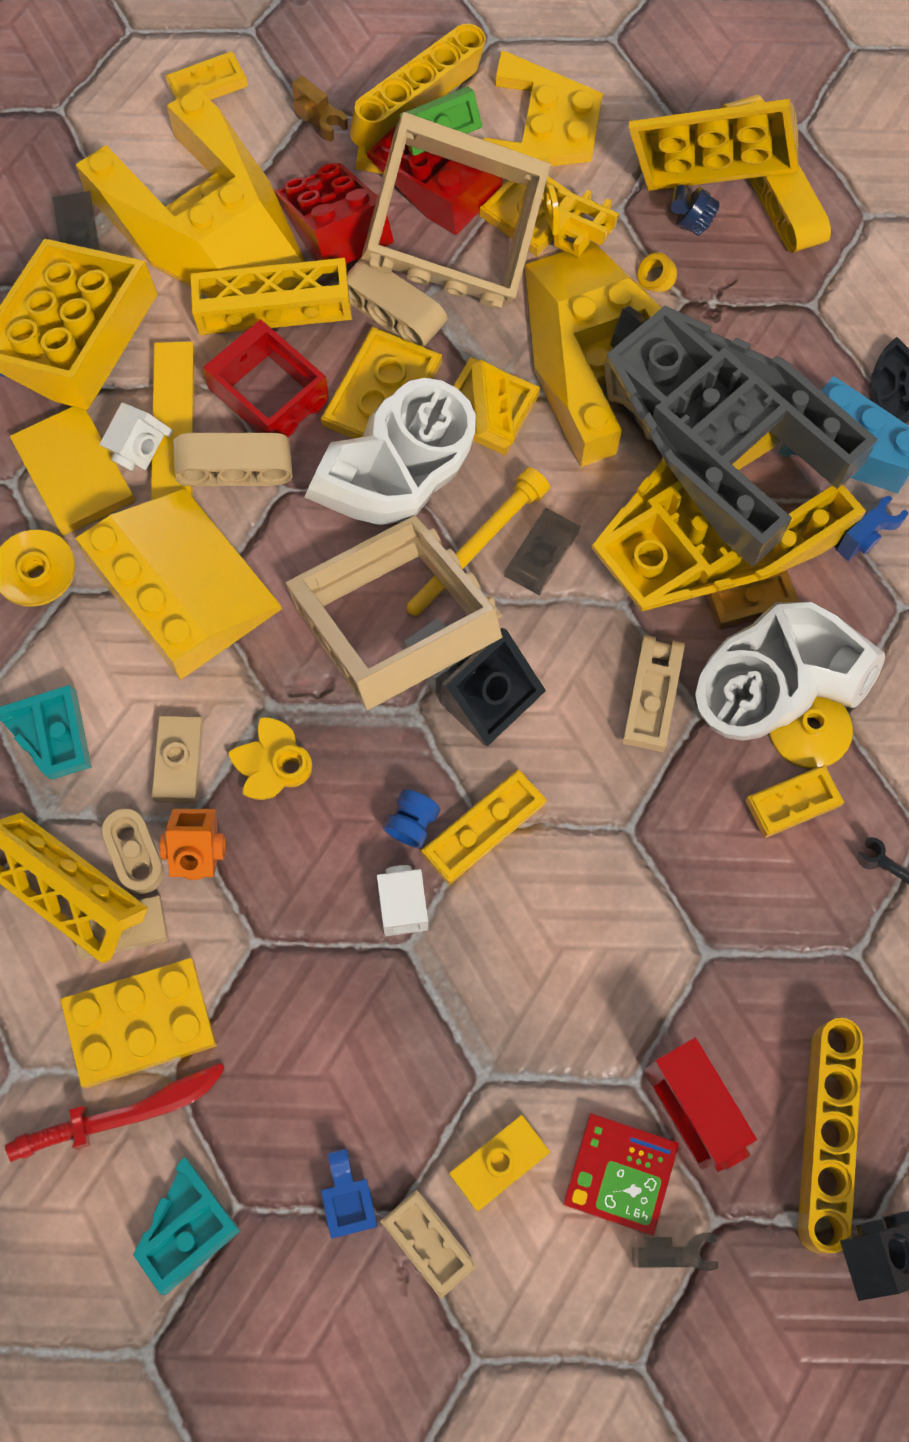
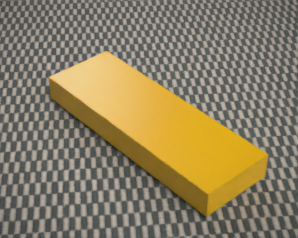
[421,769,547,886]

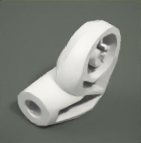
[304,378,476,525]
[695,602,885,741]

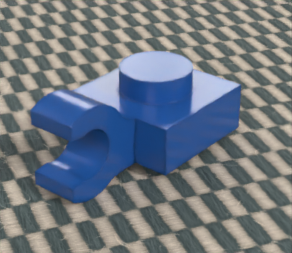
[836,496,908,561]
[321,1149,378,1239]

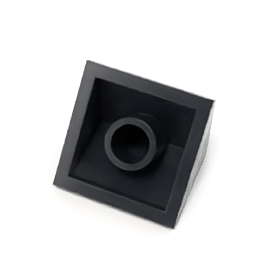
[441,628,546,747]

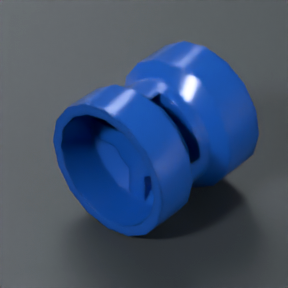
[383,789,441,848]

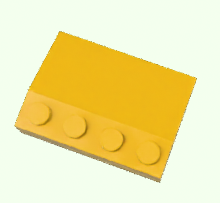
[629,99,799,191]
[0,239,158,410]
[75,489,282,681]

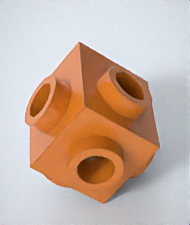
[160,809,226,880]

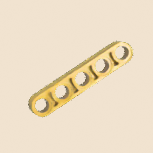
[350,23,486,149]
[721,94,831,253]
[798,1018,863,1254]

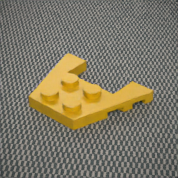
[483,51,603,167]

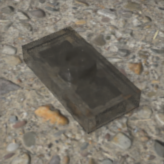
[53,191,101,251]
[504,507,581,596]

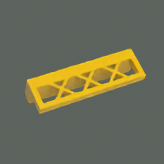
[191,258,352,335]
[0,812,148,964]

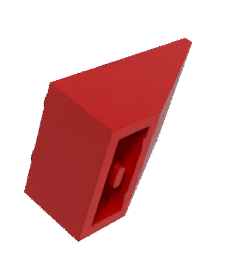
[367,107,503,235]
[274,163,394,264]

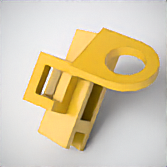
[543,183,619,257]

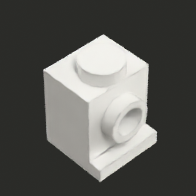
[99,402,173,472]

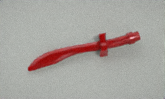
[4,1063,225,1162]

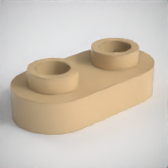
[102,809,164,894]

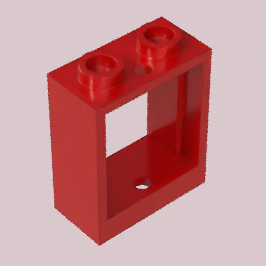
[203,319,329,437]
[643,1037,758,1172]

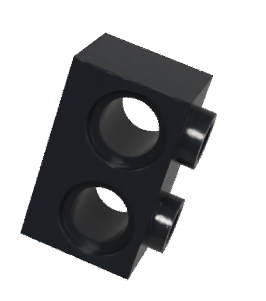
[840,1210,909,1301]

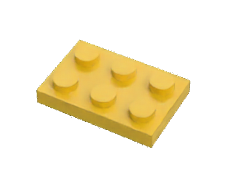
[60,958,217,1089]

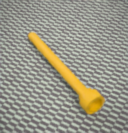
[407,467,550,616]

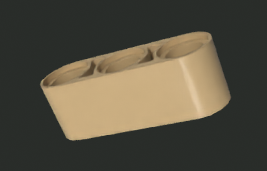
[337,258,448,347]
[173,433,293,486]

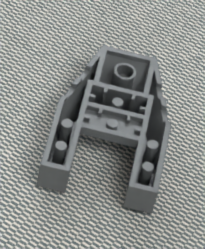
[606,305,878,567]

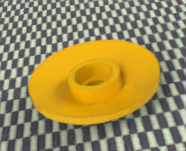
[0,530,76,607]
[769,696,853,769]

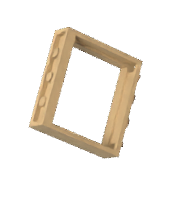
[361,112,551,309]
[285,515,502,711]

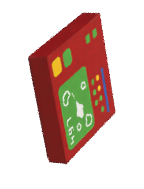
[563,1113,679,1236]

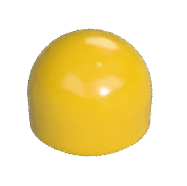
[637,252,677,292]

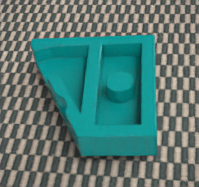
[0,685,92,780]
[133,1157,241,1296]

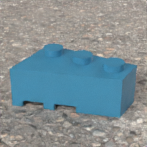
[778,376,909,494]

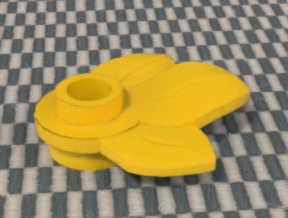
[228,717,313,800]

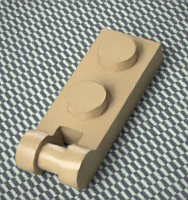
[622,634,685,753]

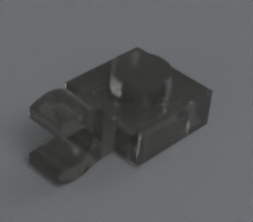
[632,1233,718,1271]

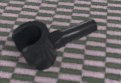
[858,837,909,884]

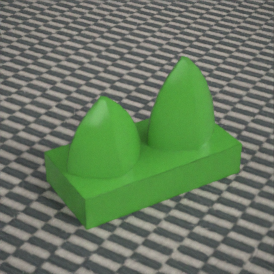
[399,86,483,156]

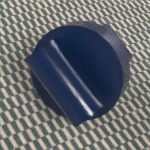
[671,185,720,236]

